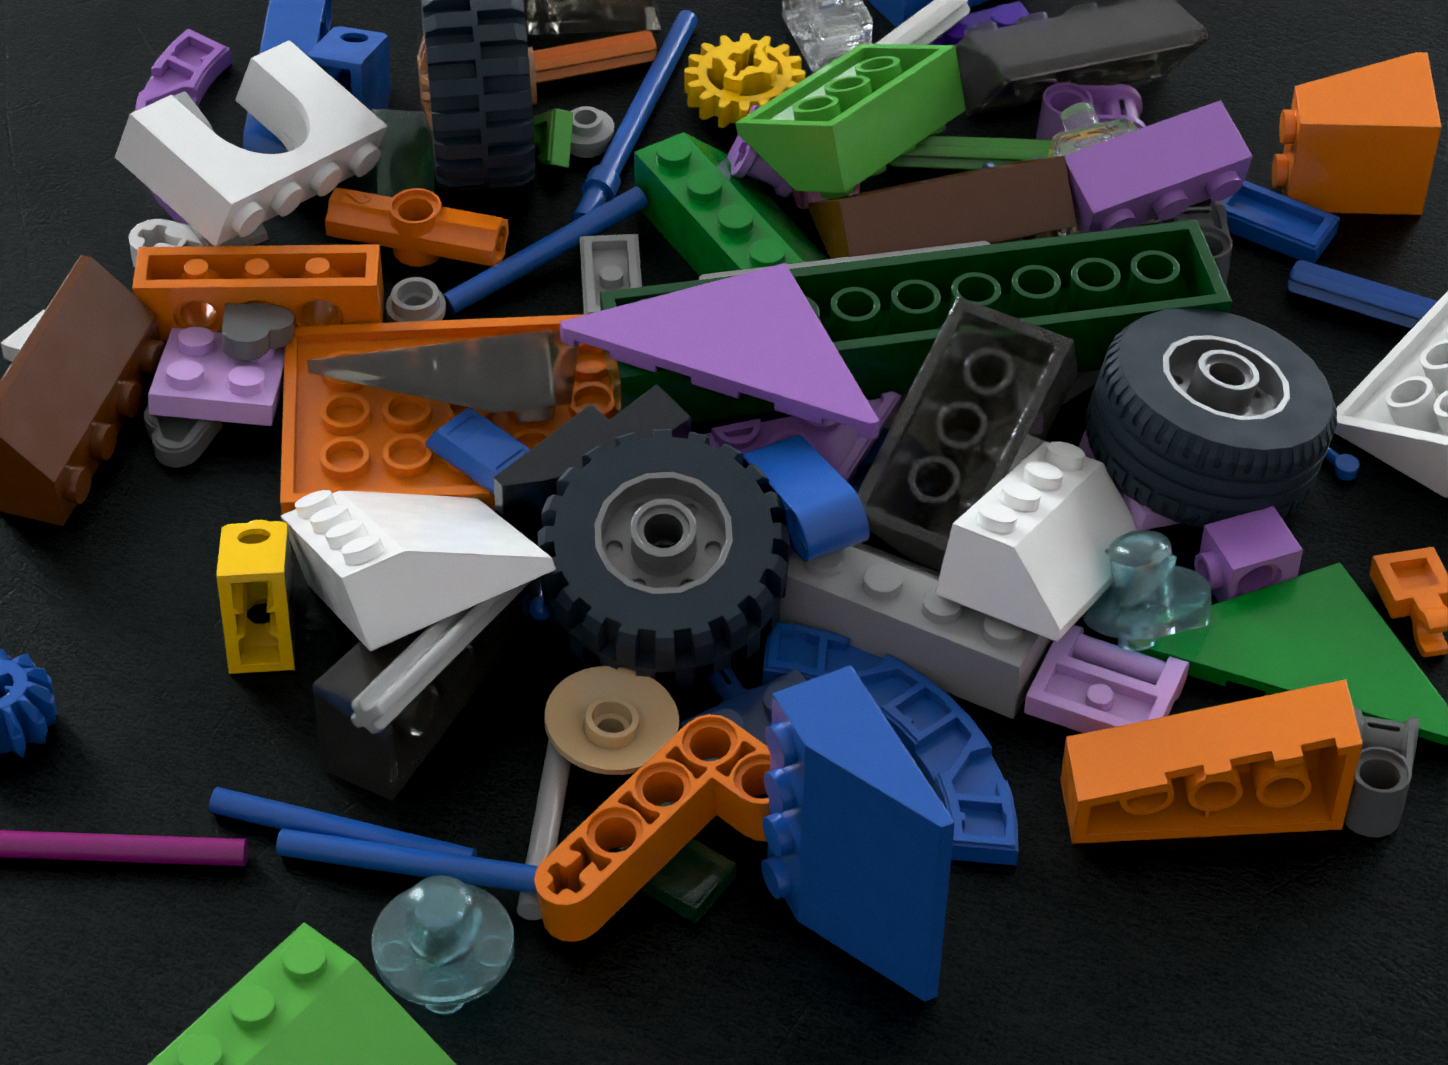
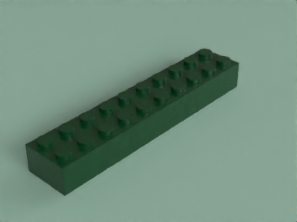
[600,219,1232,422]

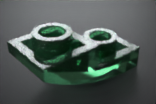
[372,109,435,197]

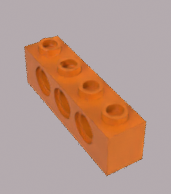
[132,244,384,341]

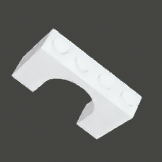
[115,40,388,247]

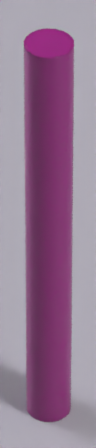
[0,830,248,867]

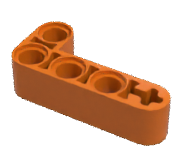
[534,714,771,942]

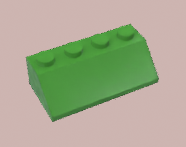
[735,44,966,199]

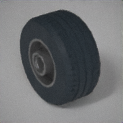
[1084,308,1337,529]

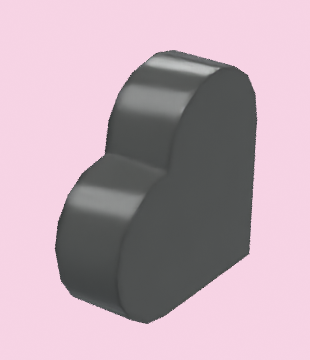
[222,303,295,361]
[144,405,223,468]

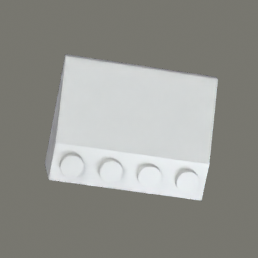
[1335,291,1448,498]
[281,490,556,651]

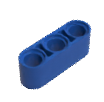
[743,434,870,562]

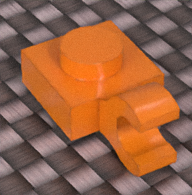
[1369,547,1448,658]

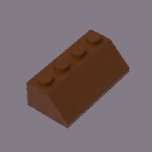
[808,155,1077,259]
[0,255,166,526]

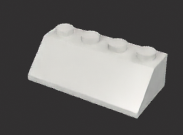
[935,441,1146,642]

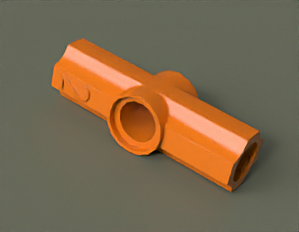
[325,187,509,267]

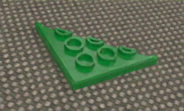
[1121,562,1448,747]

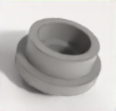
[570,106,614,158]
[386,277,446,323]

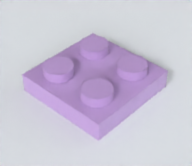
[148,327,285,426]

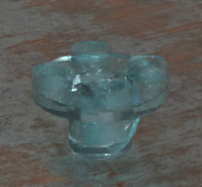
[1082,530,1212,651]
[371,875,515,1014]

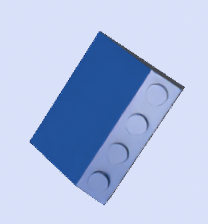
[761,665,955,1002]

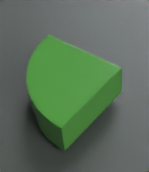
[533,108,573,168]

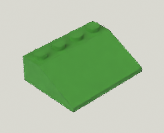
[148,922,457,1065]

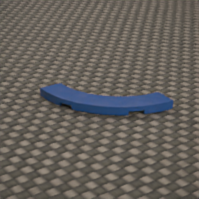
[762,622,1018,865]

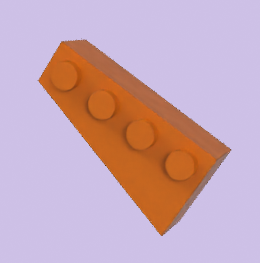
[1060,679,1363,844]

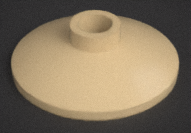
[544,666,679,775]

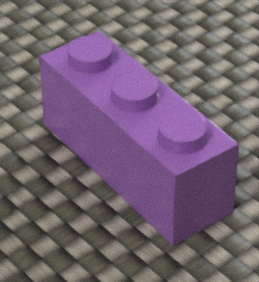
[1065,100,1253,234]

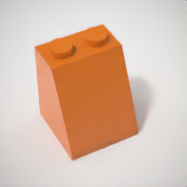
[1272,52,1441,215]

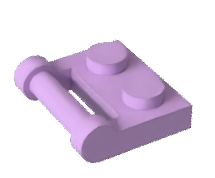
[1024,625,1189,733]

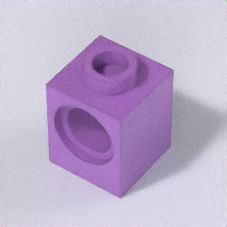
[1194,506,1303,603]

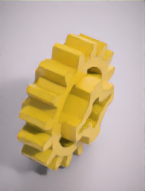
[684,33,805,128]

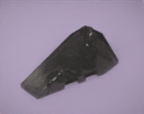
[307,330,579,424]

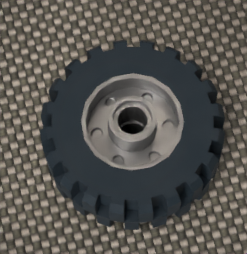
[538,429,790,689]

